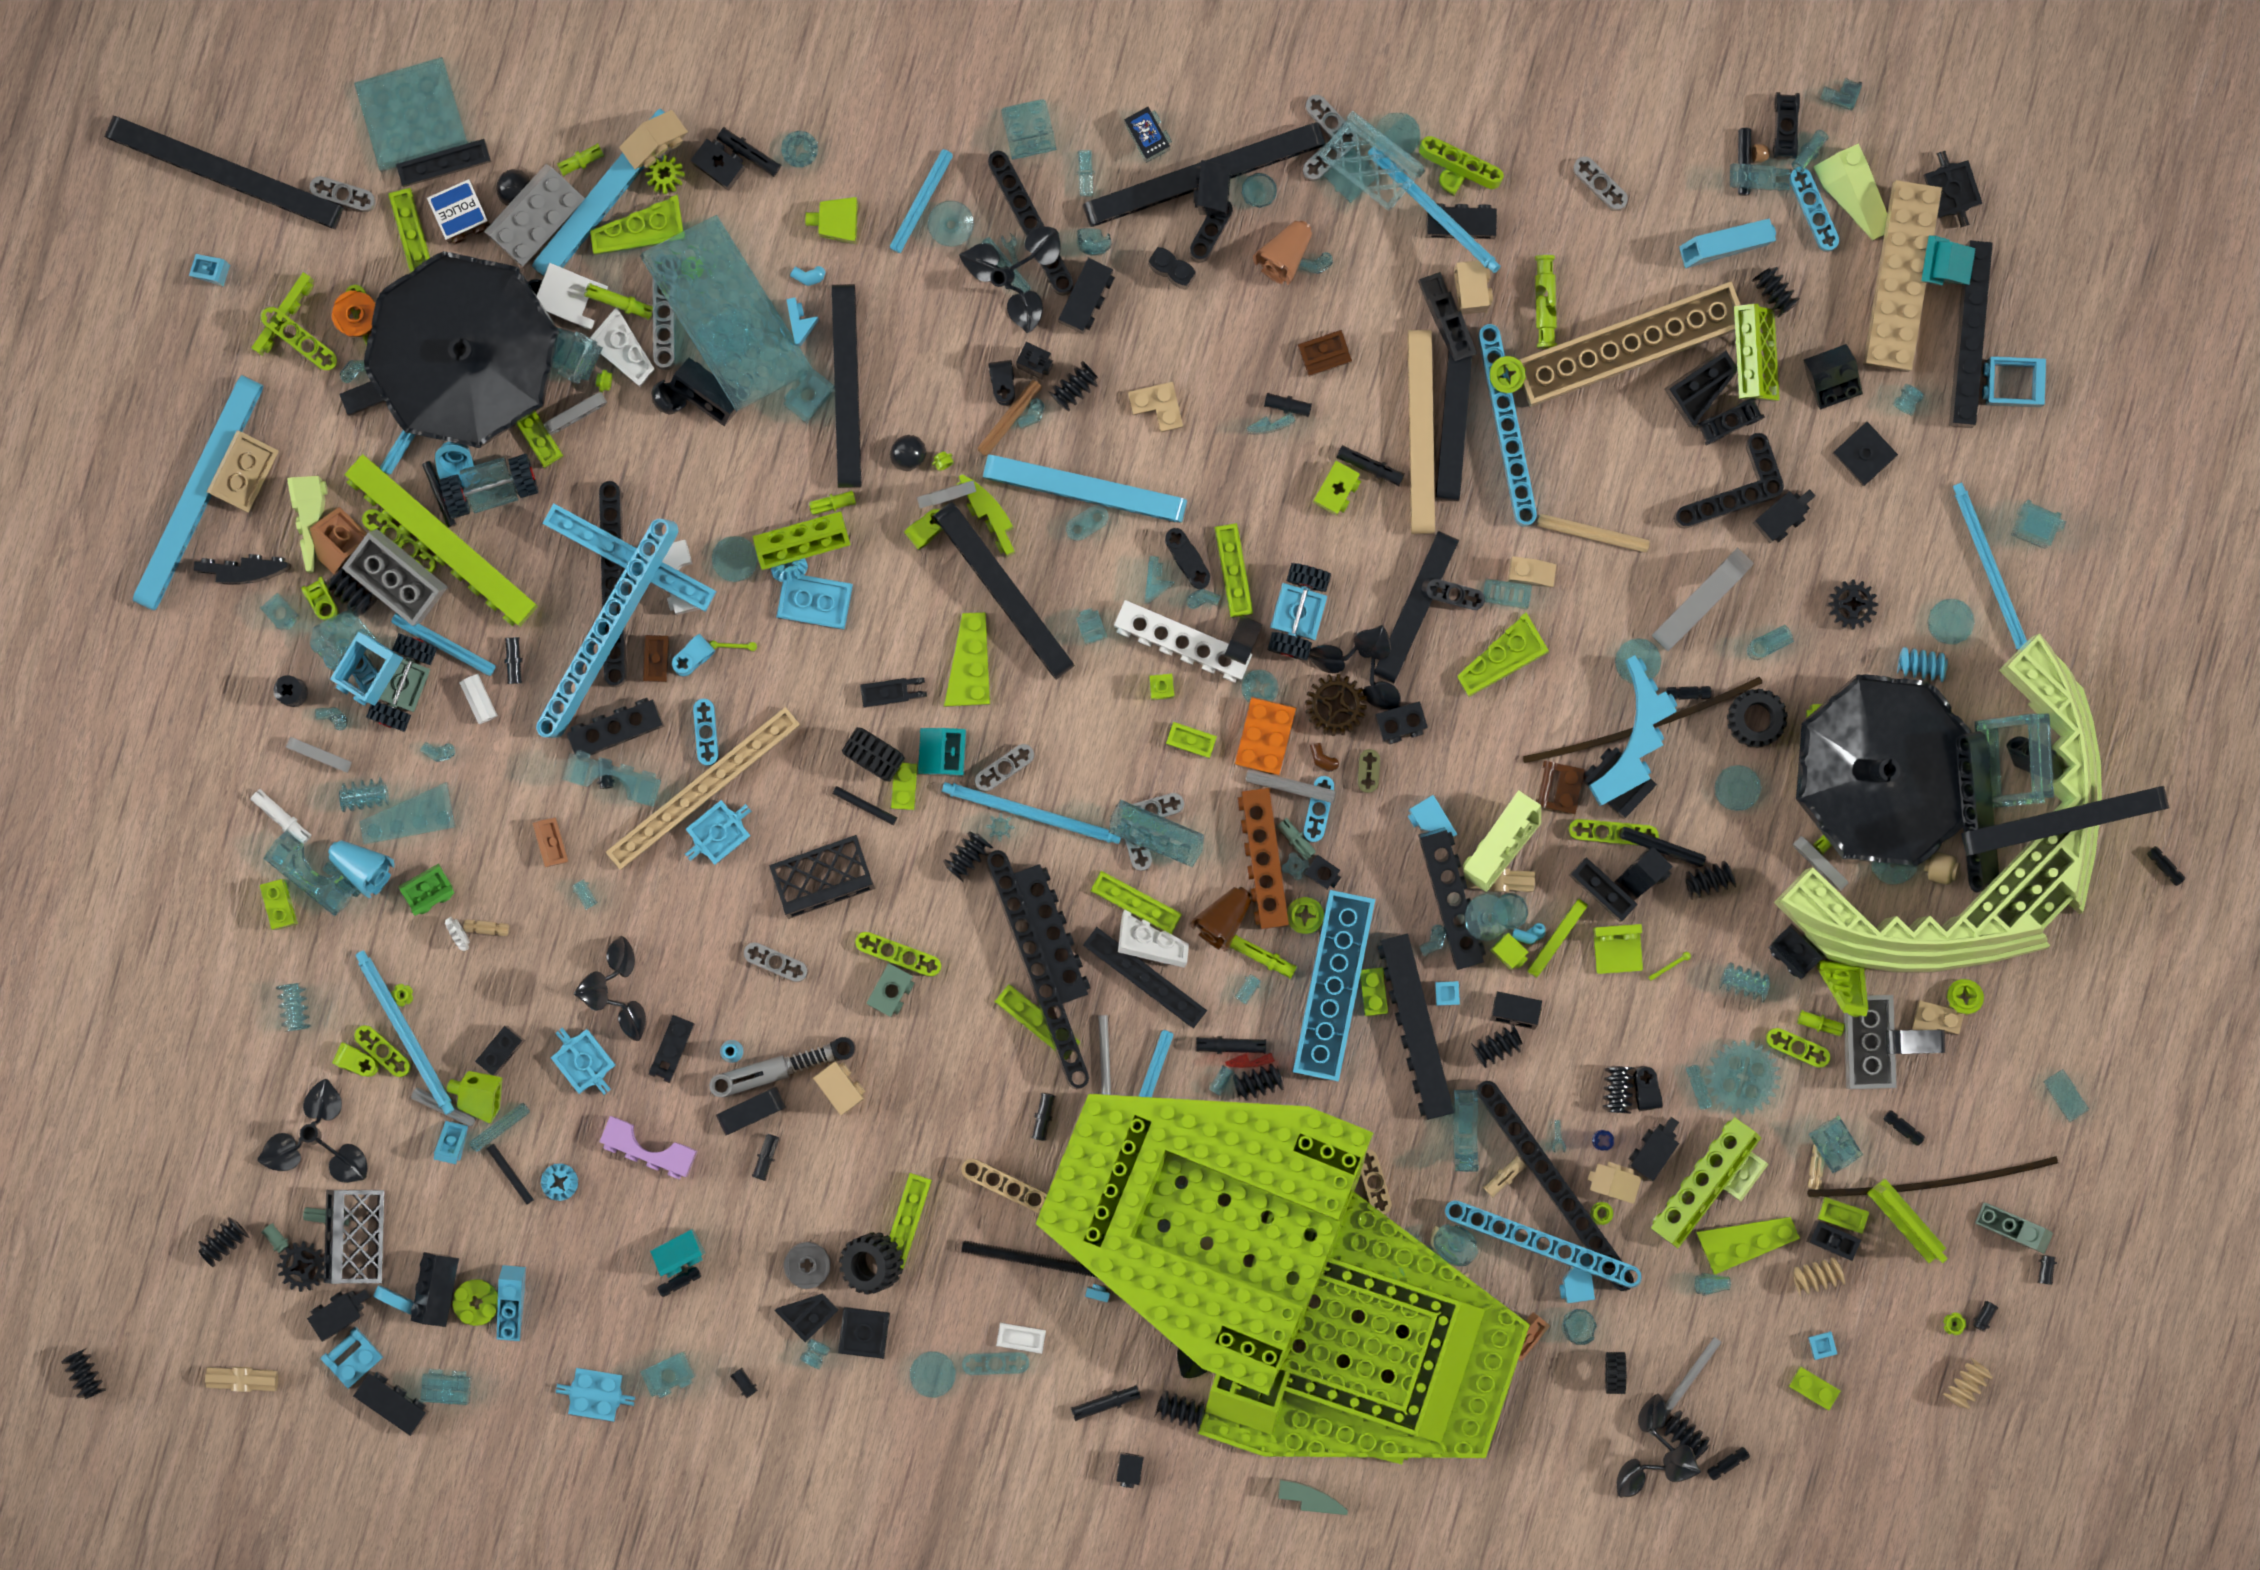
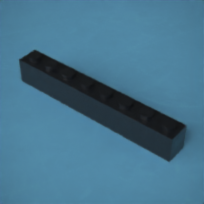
[1949,240,1993,428]
[1377,933,1454,1120]

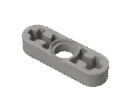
[1573,157,1628,211]
[310,176,376,212]
[544,392,607,435]
[286,737,352,773]
[975,744,1034,792]
[1792,836,1848,891]
[744,943,808,982]

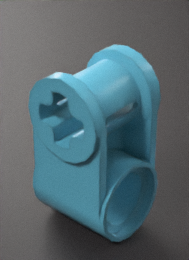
[672,634,716,677]
[352,654,379,693]

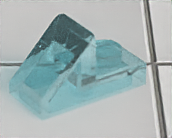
[1145,556,1175,604]

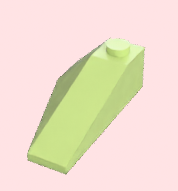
[1813,144,1887,240]
[287,476,328,573]

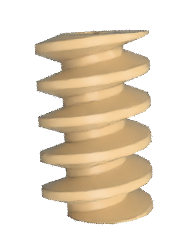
[1794,1257,1845,1296]
[1943,1358,1993,1409]

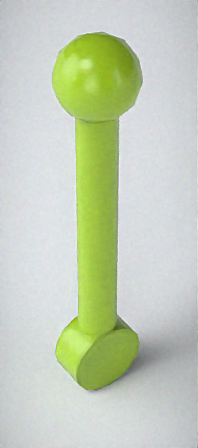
[709,640,757,651]
[1648,952,1691,981]

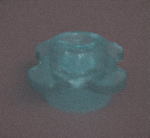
[1282,853,1309,880]

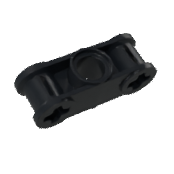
[1773,92,1800,159]
[1696,398,1765,446]
[1165,528,1210,589]

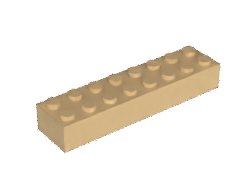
[1863,180,1942,372]

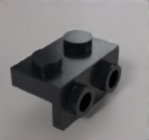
[1768,923,1825,980]

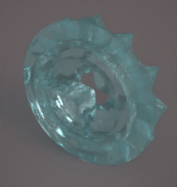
[781,131,818,168]
[1242,669,1278,703]

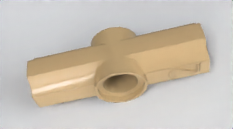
[1465,868,1535,892]
[205,1367,279,1392]

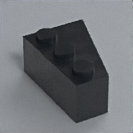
[1664,350,1738,427]
[1614,847,1673,901]

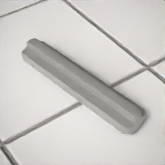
[411,1088,477,1126]

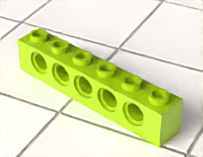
[1651,1117,1761,1249]

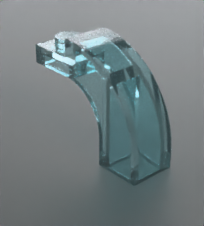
[1453,1090,1479,1172]

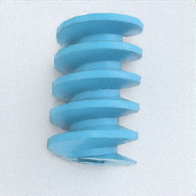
[1897,647,1948,682]

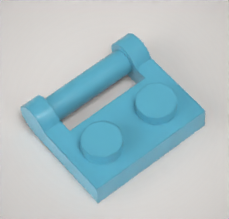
[321,1326,384,1389]

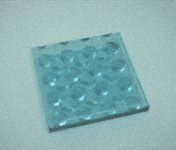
[354,57,468,171]

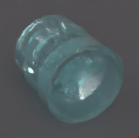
[1893,384,1925,415]
[800,1338,830,1370]

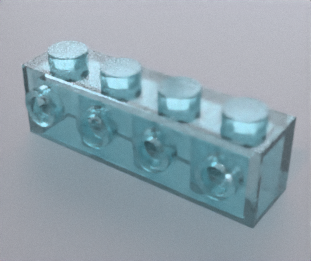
[1109,799,1204,867]

